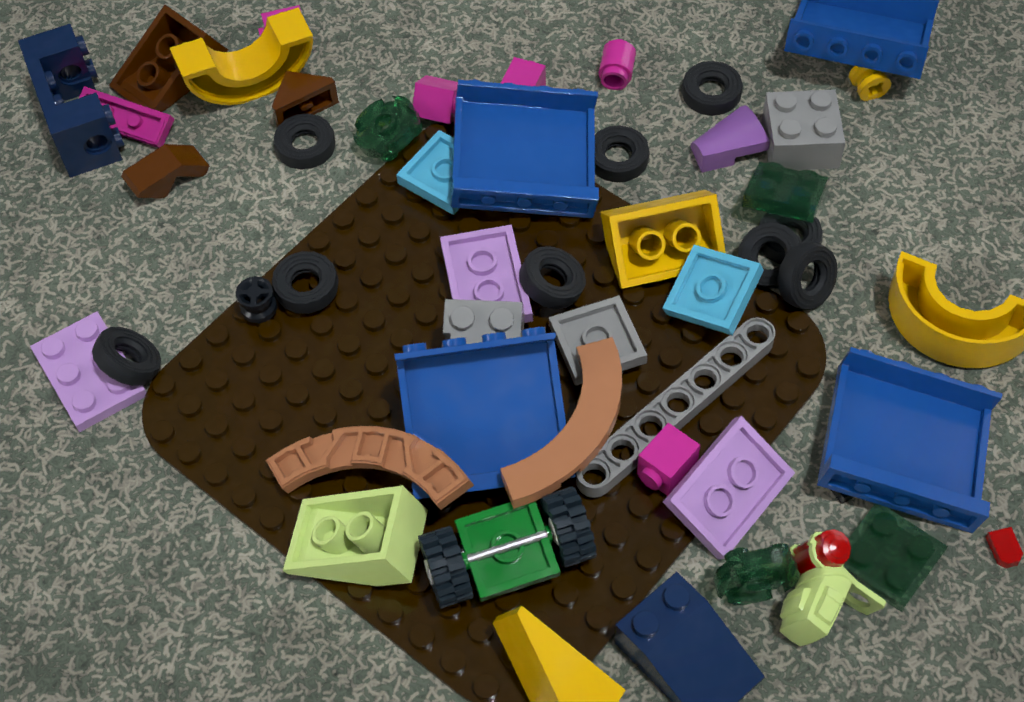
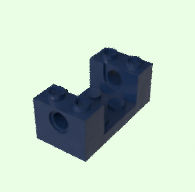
[18,24,125,178]

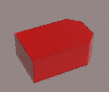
[986,527,1023,568]

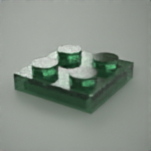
[742,162,828,223]
[843,504,948,612]

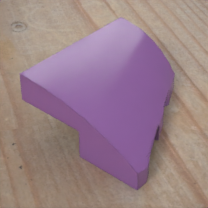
[691,105,770,173]

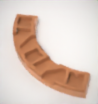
[500,337,622,509]
[266,426,474,510]

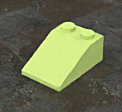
[283,485,428,586]

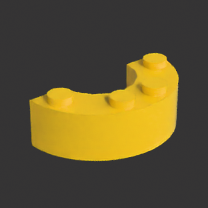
[170,7,313,105]
[888,251,1024,368]

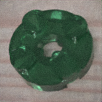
[353,96,423,162]
[713,543,800,605]

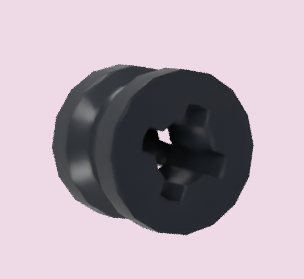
[235,276,277,323]

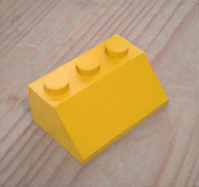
[600,190,726,289]

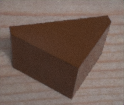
[272,71,339,127]

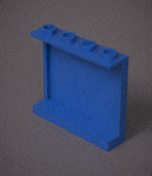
[784,0,939,79]
[451,80,599,218]
[394,327,575,499]
[817,347,1002,533]

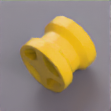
[848,66,892,101]

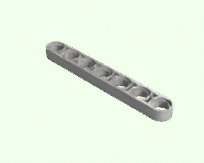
[576,317,775,497]

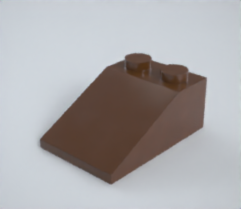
[109,5,228,112]

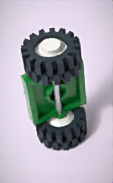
[418,486,597,609]

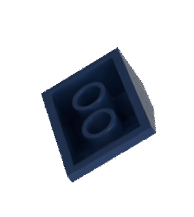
[614,571,765,702]

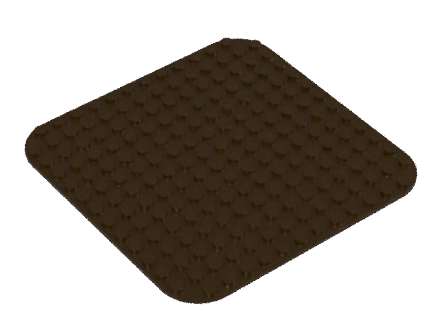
[142,121,826,702]

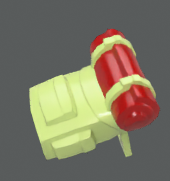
[780,529,886,647]

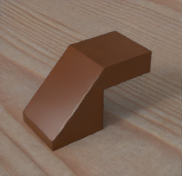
[121,144,210,198]

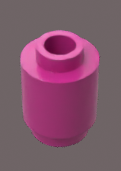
[599,39,636,90]

